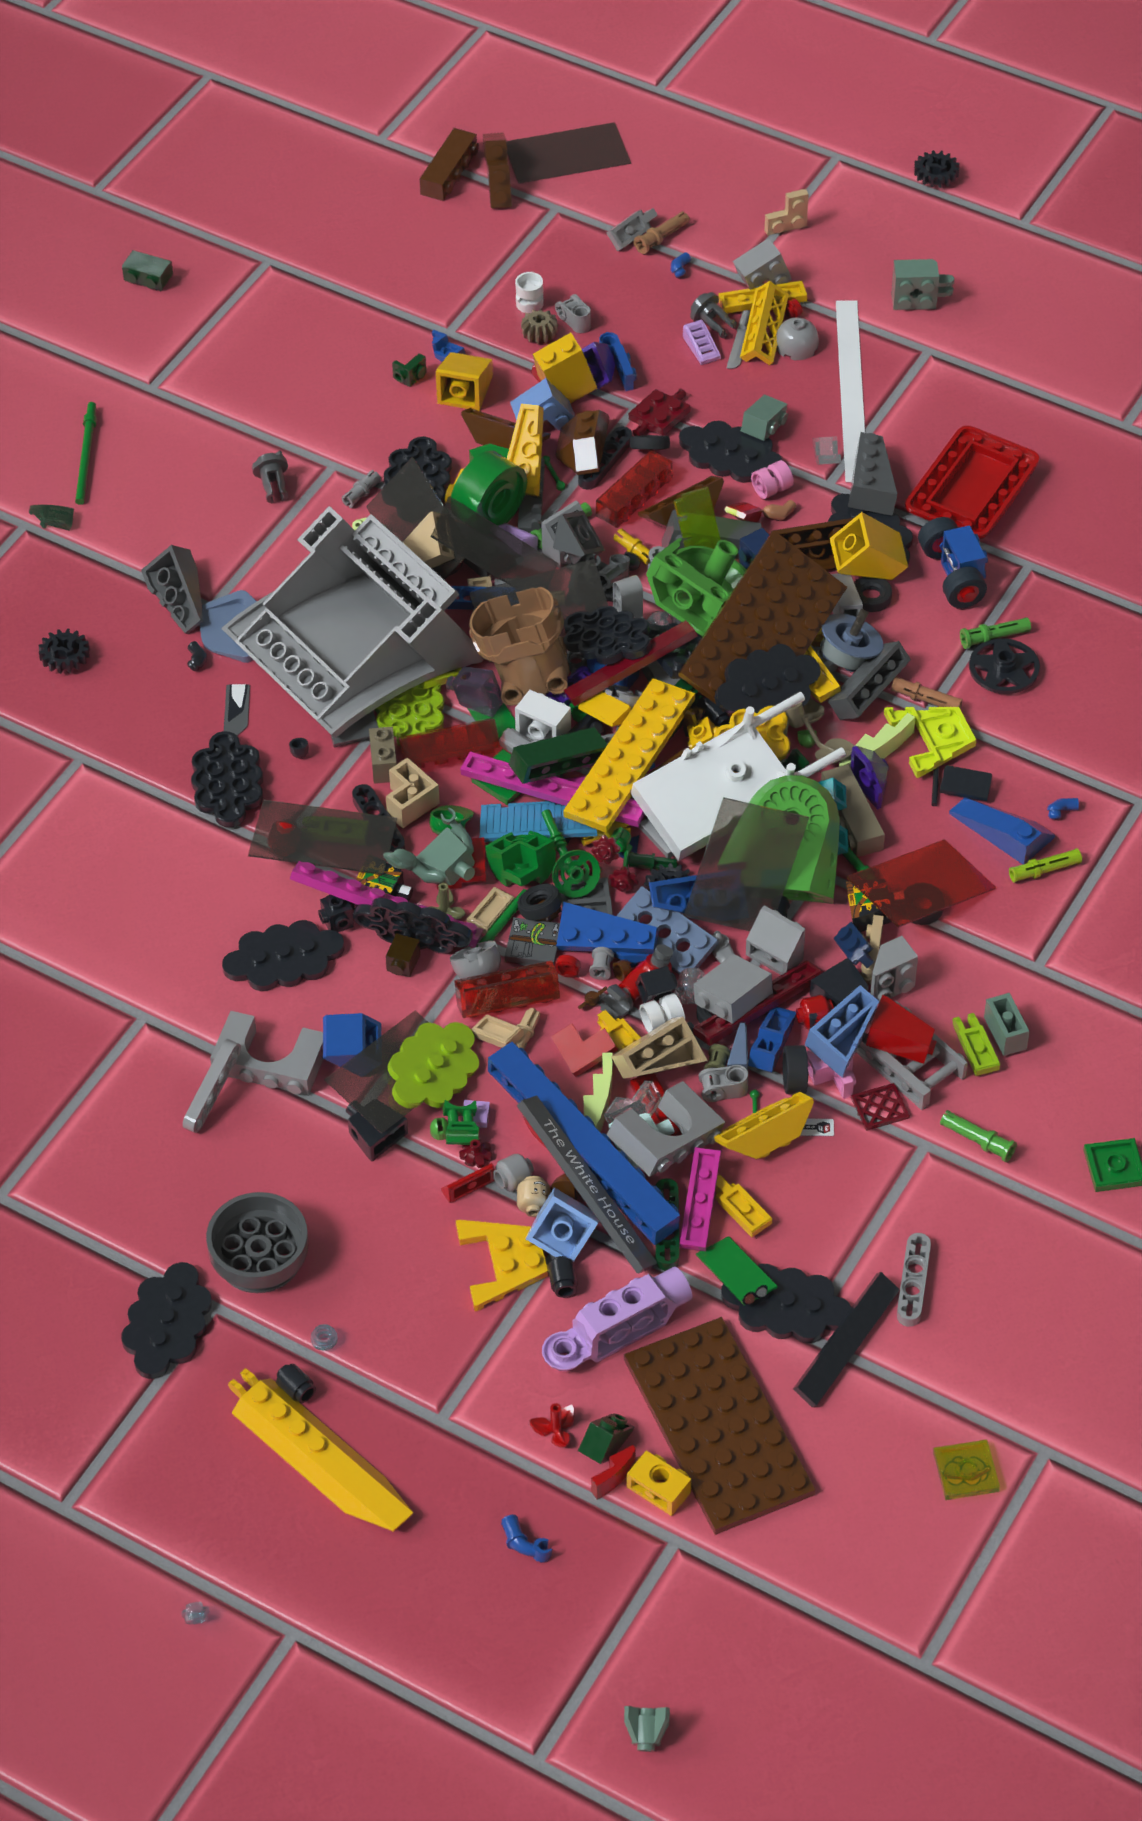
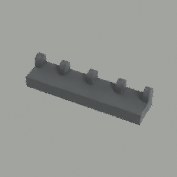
[518,458,545,533]

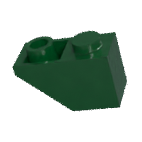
[578,1413,634,1464]

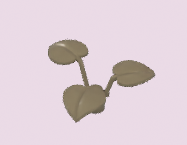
[784,697,854,763]

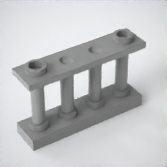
[856,1001,968,1110]

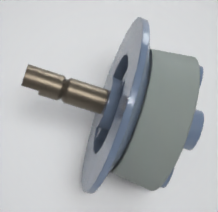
[820,609,884,672]

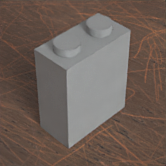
[693,954,773,1024]

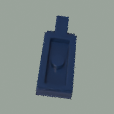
[833,922,874,969]

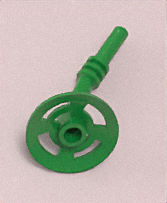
[541,809,600,898]

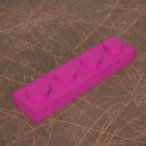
[680,1147,721,1251]

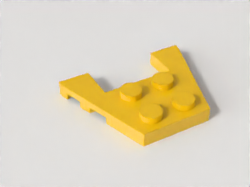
[455,1220,548,1311]

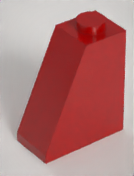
[866,995,937,1064]

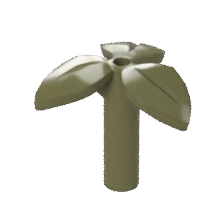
[430,883,465,920]

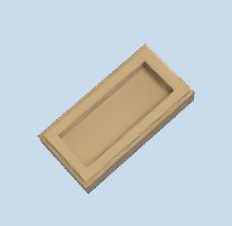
[467,887,515,934]
[471,1015,525,1048]

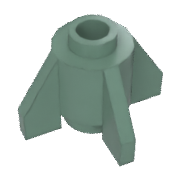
[624,1706,670,1752]

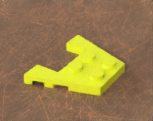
[884,707,976,778]

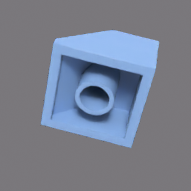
[526,1187,599,1262]

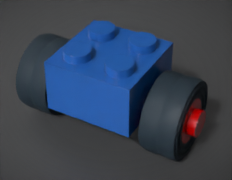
[918,517,988,609]

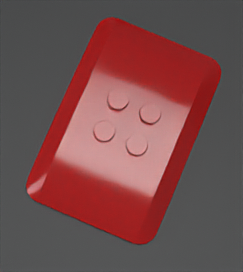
[905,426,1039,539]

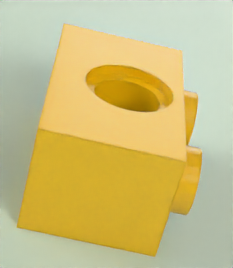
[627,1450,691,1516]

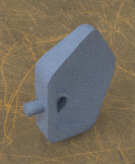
[200,590,257,663]

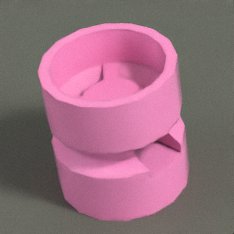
[751,460,794,499]

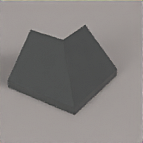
[553,511,605,566]

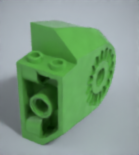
[646,538,746,637]
[718,775,840,904]

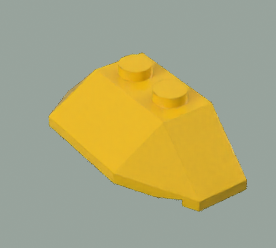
[714,1092,814,1159]

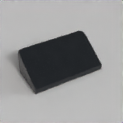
[940,765,992,801]

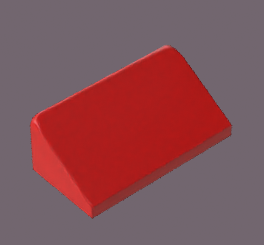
[441,1163,495,1203]

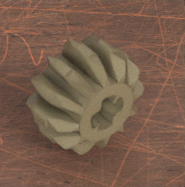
[521,308,558,345]

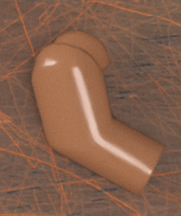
[763,500,797,521]

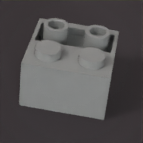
[746,905,805,975]
[871,936,918,1004]

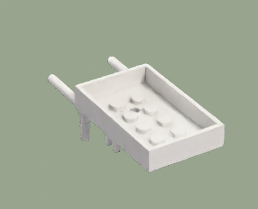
[631,692,846,861]

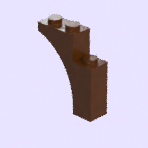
[483,133,512,208]

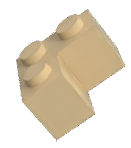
[386,758,440,828]

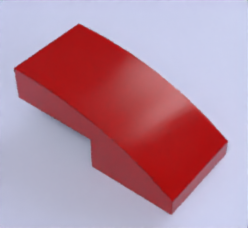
[591,1445,636,1500]

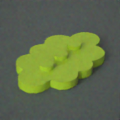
[374,684,444,751]
[388,1022,479,1109]

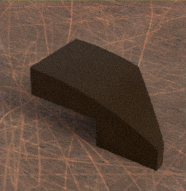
[683,705,706,737]

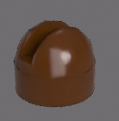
[613,960,634,981]

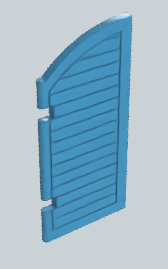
[479,801,597,842]

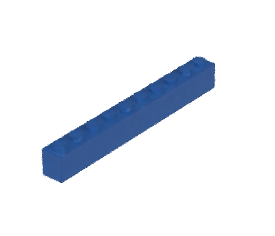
[488,1042,680,1245]

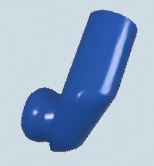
[670,252,691,278]
[1047,798,1079,819]

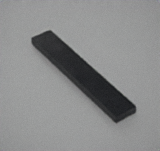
[793,1272,900,1407]

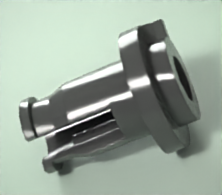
[690,292,737,338]
[252,450,288,503]

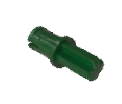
[628,852,678,872]

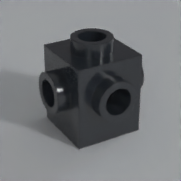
[318,895,355,932]

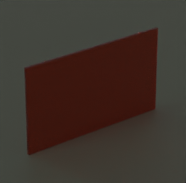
[847,839,996,927]

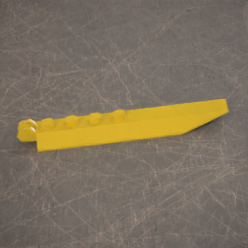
[228,1368,413,1532]

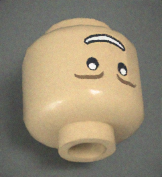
[517,1176,551,1217]

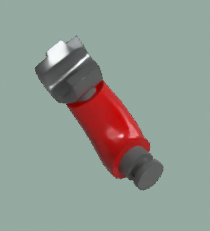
[598,944,673,1020]

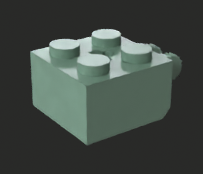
[891,259,955,310]

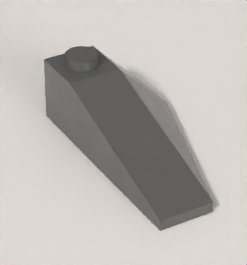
[141,545,203,634]

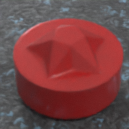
[554,955,581,978]

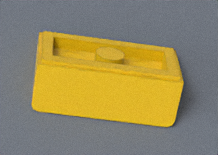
[578,691,631,727]

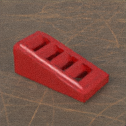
[725,502,763,523]

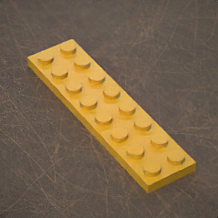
[563,678,695,833]

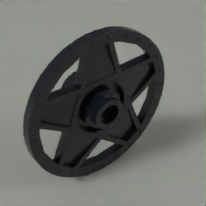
[969,638,1040,694]

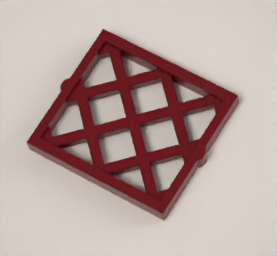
[851,1083,910,1131]

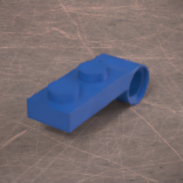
[599,332,637,391]

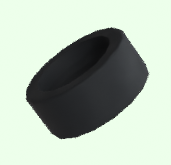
[783,1045,808,1094]

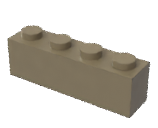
[821,764,885,857]

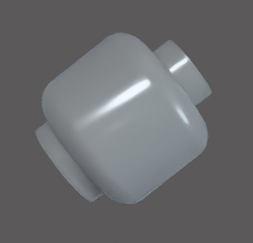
[493,1154,534,1192]

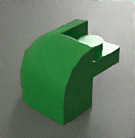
[485,831,556,887]

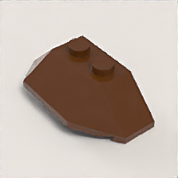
[461,408,551,449]
[556,410,609,475]
[638,476,724,528]
[771,518,854,570]

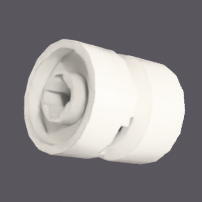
[515,272,543,313]
[639,993,685,1033]

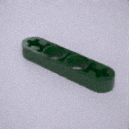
[655,1178,679,1271]

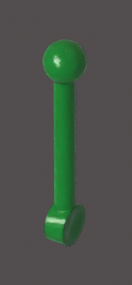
[542,455,565,491]
[750,1090,760,1113]

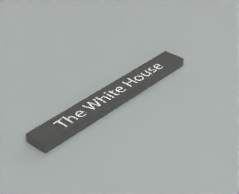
[517,1095,657,1274]

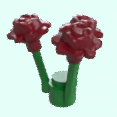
[578,827,638,892]

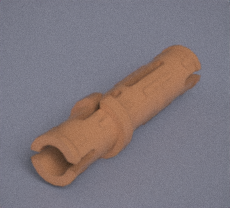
[891,676,963,708]

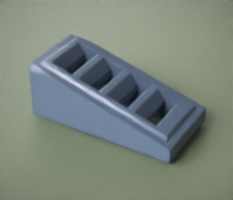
[727,1023,748,1071]

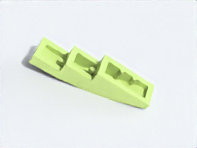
[839,713,915,767]
[583,1053,613,1132]

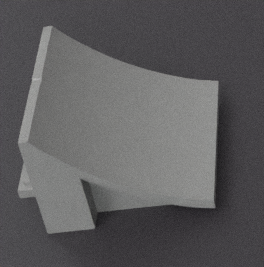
[221,506,484,738]

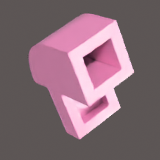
[807,1050,856,1099]

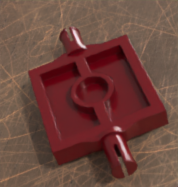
[628,389,691,436]

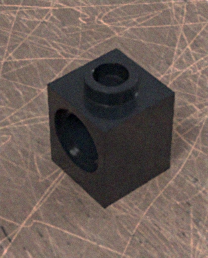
[635,966,677,1004]

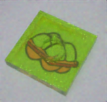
[933,1440,1000,1500]

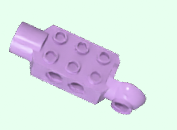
[542,1267,692,1371]

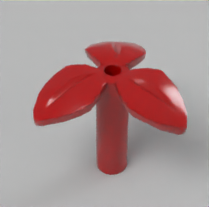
[529,1403,575,1447]

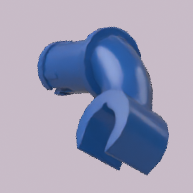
[501,1514,552,1563]

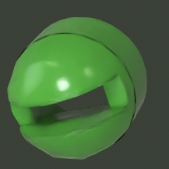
[797,730,817,748]
[430,1117,449,1140]

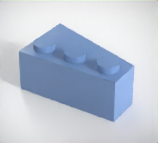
[805,985,879,1077]

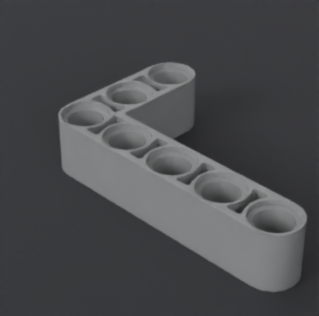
[613,575,680,686]

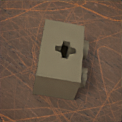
[369,727,396,783]

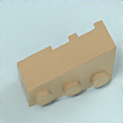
[611,1017,708,1079]

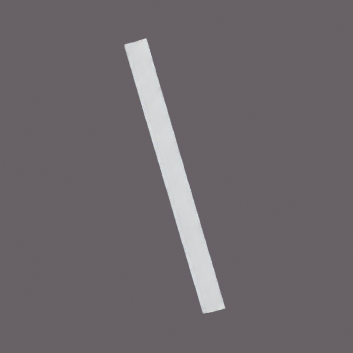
[836,301,865,482]

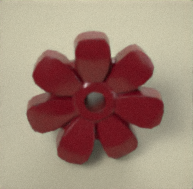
[459,1138,492,1168]

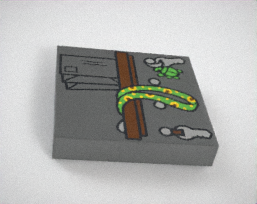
[505,917,560,968]

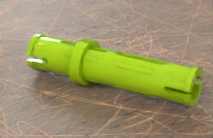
[1009,848,1082,883]

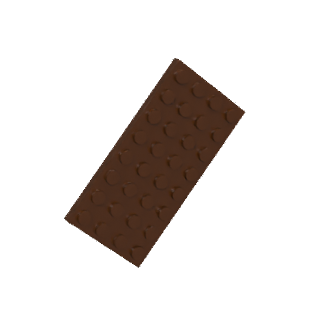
[678,531,847,716]
[624,1317,816,1535]

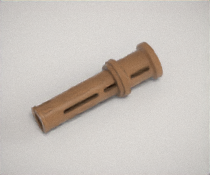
[634,211,690,254]

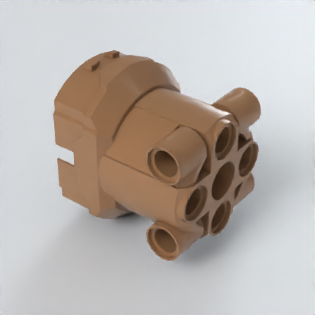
[469,587,570,706]

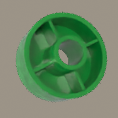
[450,451,527,535]

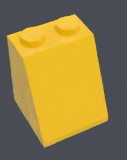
[533,333,597,403]
[436,352,493,411]
[830,512,908,580]

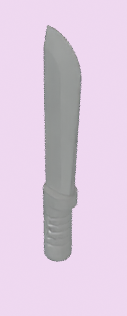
[727,310,750,369]

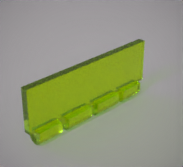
[673,487,721,549]

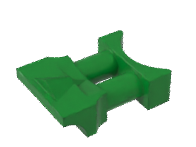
[442,1100,479,1145]

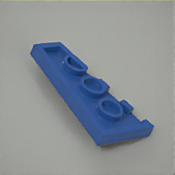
[556,902,658,954]

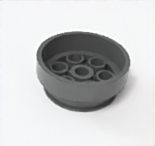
[206,1192,309,1293]

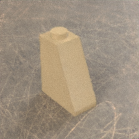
[403,511,455,568]

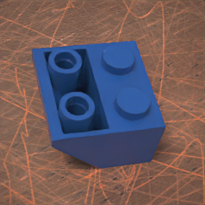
[323,1013,382,1078]

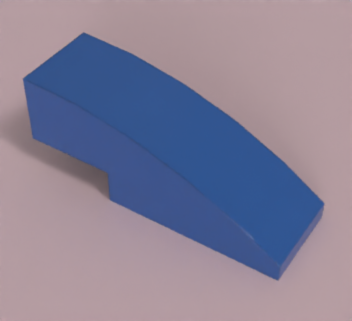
[748,1007,796,1072]

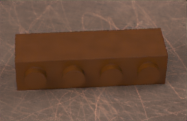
[420,128,479,201]

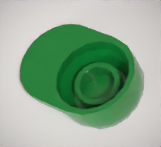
[429,805,474,835]

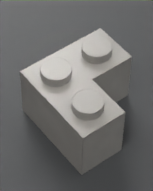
[733,238,792,290]

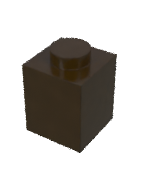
[386,933,420,977]

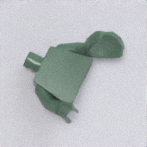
[383,808,475,885]

